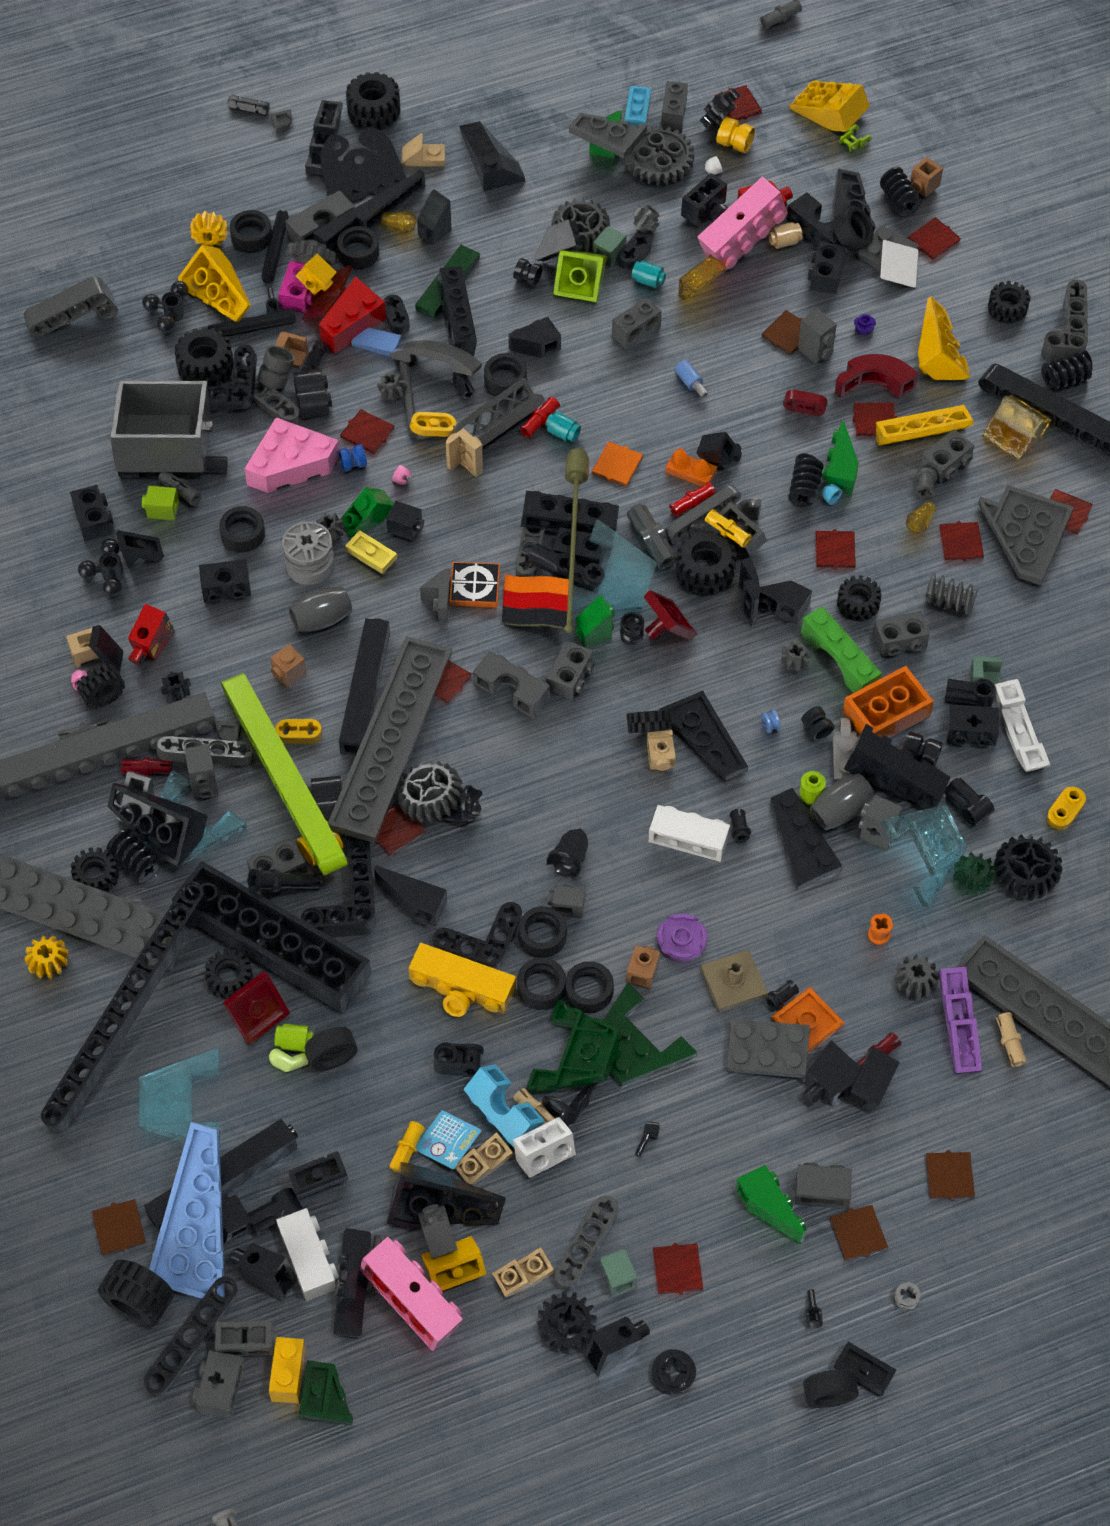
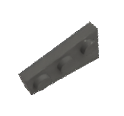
[569,113,647,158]

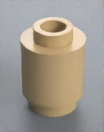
[768,222,803,249]

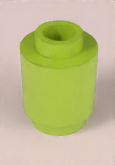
[799,771,826,805]
[275,1024,314,1052]

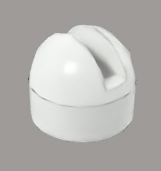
[705,156,723,175]

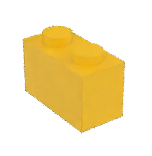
[421,1236,487,1291]
[269,1337,306,1404]

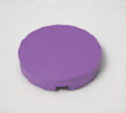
[656,913,708,963]

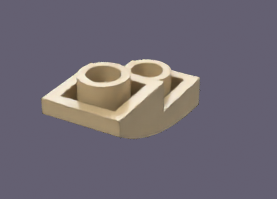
[455,1132,515,1185]
[492,1247,555,1298]

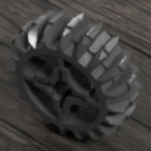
[551,198,611,252]
[397,760,464,823]

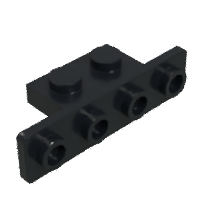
[333,1228,371,1338]

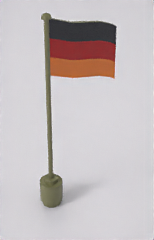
[502,449,589,633]

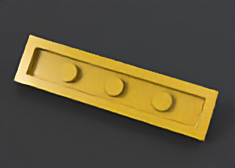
[876,405,973,446]

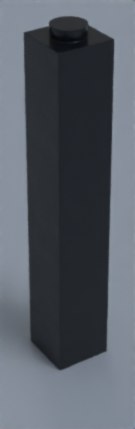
[339,618,390,756]
[144,1118,298,1233]

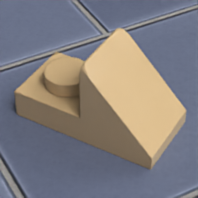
[401,133,445,166]

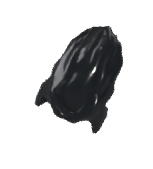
[442,785,482,821]
[546,828,588,877]
[542,1084,592,1127]

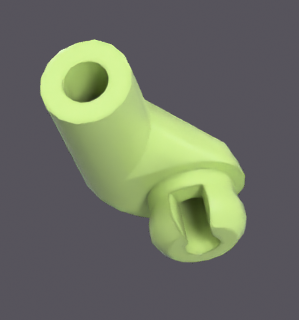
[269,1048,309,1072]

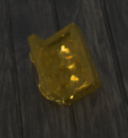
[678,255,726,301]

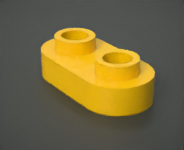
[410,412,457,437]
[1047,787,1086,831]

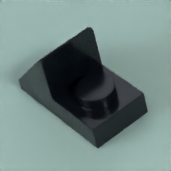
[116,530,164,569]

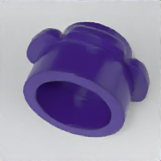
[854,314,876,335]

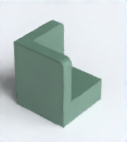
[593,226,626,267]
[970,657,1002,685]
[601,1249,638,1297]

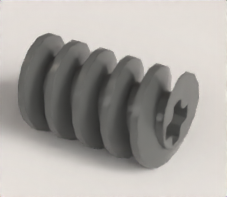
[925,573,978,615]

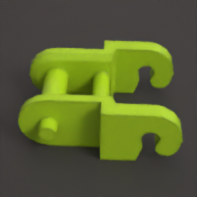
[839,124,872,152]

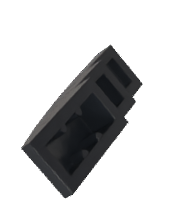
[305,100,343,175]

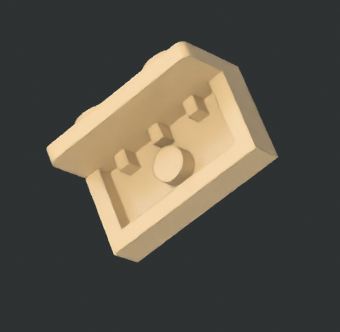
[446,428,483,477]

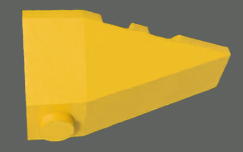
[178,245,251,322]
[918,296,970,380]

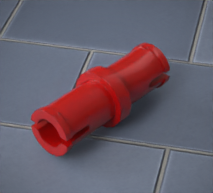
[520,396,560,438]
[669,482,716,518]

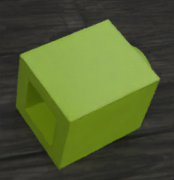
[142,486,179,521]

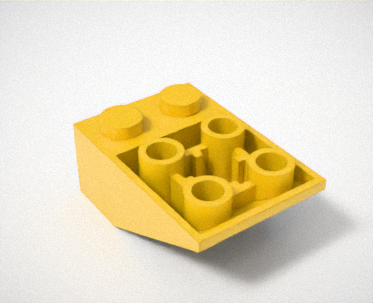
[789,80,870,132]

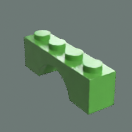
[801,606,882,693]

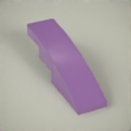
[939,967,982,1073]

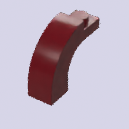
[835,354,918,399]

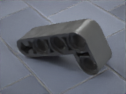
[24,277,118,337]
[1041,279,1088,361]

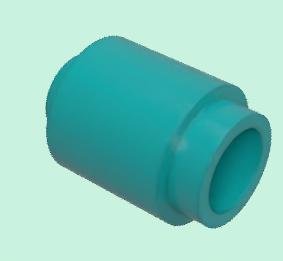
[632,261,666,289]
[546,411,582,442]

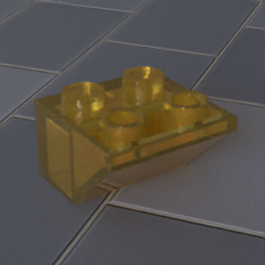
[982,396,1051,460]

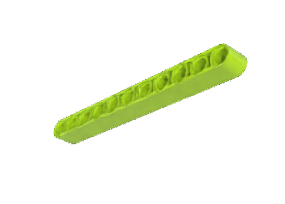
[221,673,348,876]

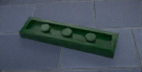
[415,245,480,318]

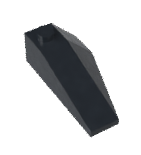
[387,1162,506,1229]

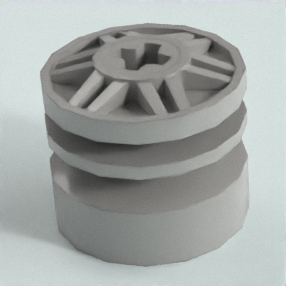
[282,521,334,585]

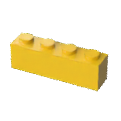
[408,942,516,1014]

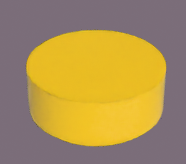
[443,990,470,1017]

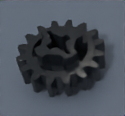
[700,88,740,128]
[537,1291,597,1353]

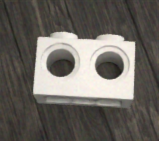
[513,1117,576,1178]

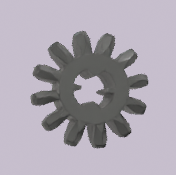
[895,954,939,1000]

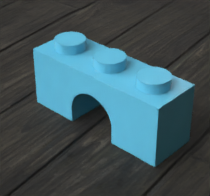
[463,1064,545,1147]

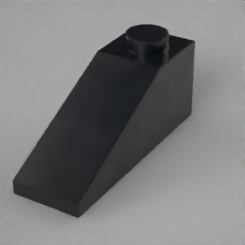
[374,866,447,926]

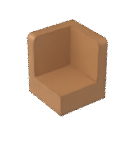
[275,331,308,368]

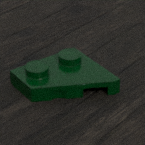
[298,1360,353,1425]

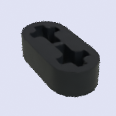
[619,233,651,270]
[384,295,410,334]

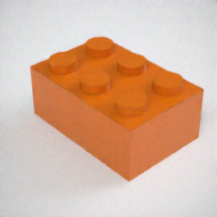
[842,666,934,738]

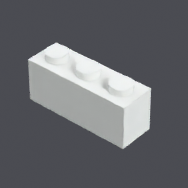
[648,805,730,862]
[276,1208,339,1301]

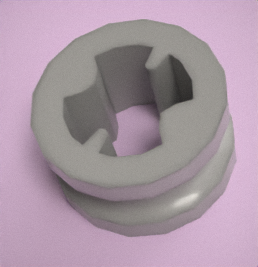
[894,1282,921,1310]

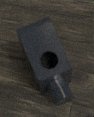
[803,1040,861,1105]
[230,1243,297,1302]
[583,1317,650,1377]

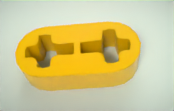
[275,719,322,744]

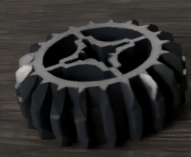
[993,833,1063,900]

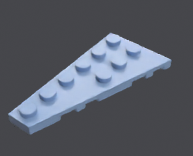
[149,1122,225,1299]

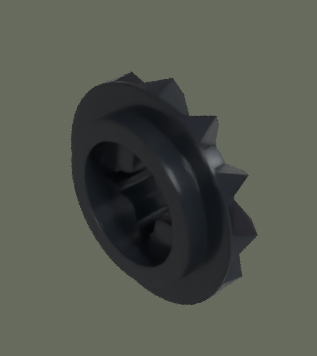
[652,1349,696,1395]

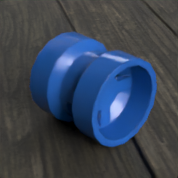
[339,444,367,472]

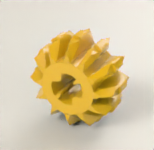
[190,211,228,247]
[24,934,69,979]

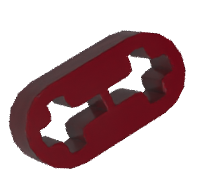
[783,390,828,416]

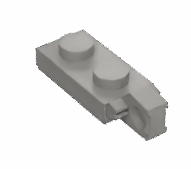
[832,718,858,782]

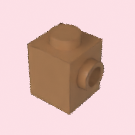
[910,157,943,197]
[270,644,307,688]
[626,945,660,990]

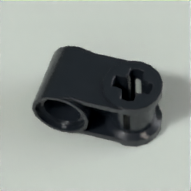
[433,1042,484,1077]

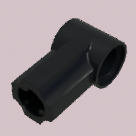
[945,679,995,707]
[944,777,995,826]
[247,1188,303,1236]

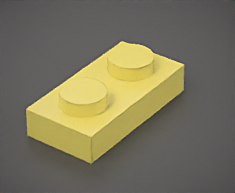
[345,530,397,574]

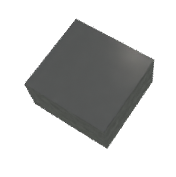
[110,381,213,472]

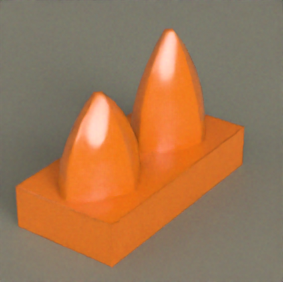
[665,448,717,486]

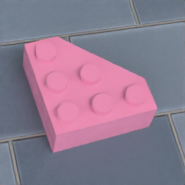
[245,418,340,493]

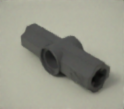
[627,503,677,570]

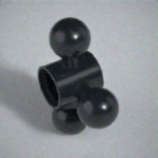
[142,281,188,333]
[78,538,124,596]

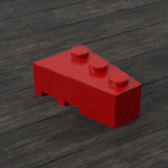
[319,276,386,354]

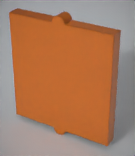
[592,441,643,487]

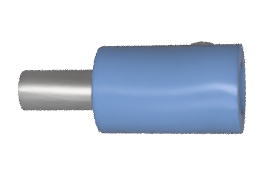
[674,360,708,398]

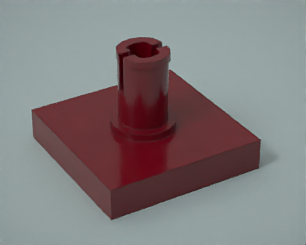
[643,590,697,640]
[222,971,290,1044]

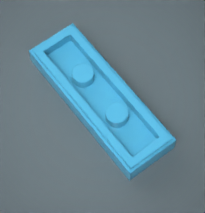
[624,86,651,126]

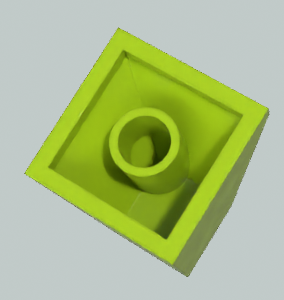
[553,250,607,302]

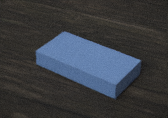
[351,328,402,356]

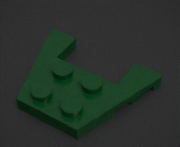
[603,983,697,1087]
[526,1000,623,1094]

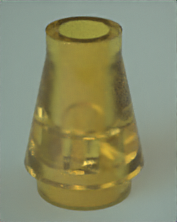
[382,211,416,233]
[906,501,936,534]

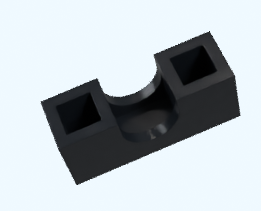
[786,192,843,247]

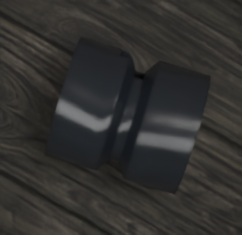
[902,731,943,767]

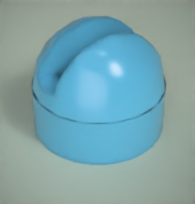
[822,484,842,505]

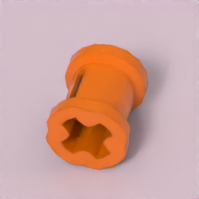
[868,913,893,945]

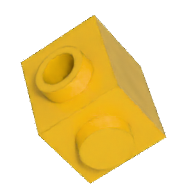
[295,253,336,295]

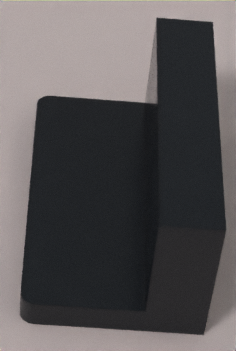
[851,1047,900,1113]

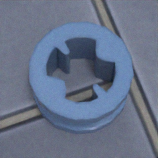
[761,709,781,734]

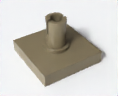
[701,949,768,1013]

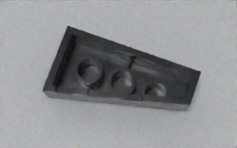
[844,723,951,811]

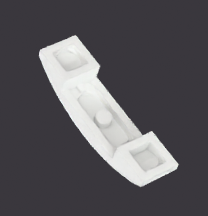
[994,679,1050,772]

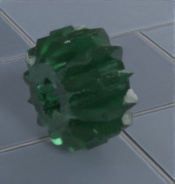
[953,851,996,895]

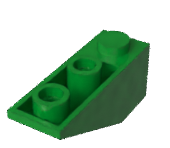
[822,421,859,495]
[736,1165,807,1244]

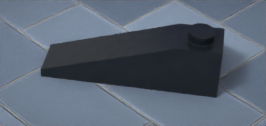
[459,121,525,191]
[107,783,208,866]

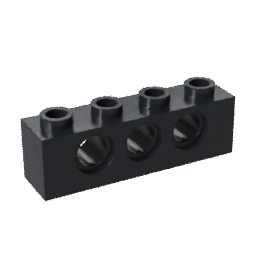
[437,266,477,356]
[520,490,619,542]

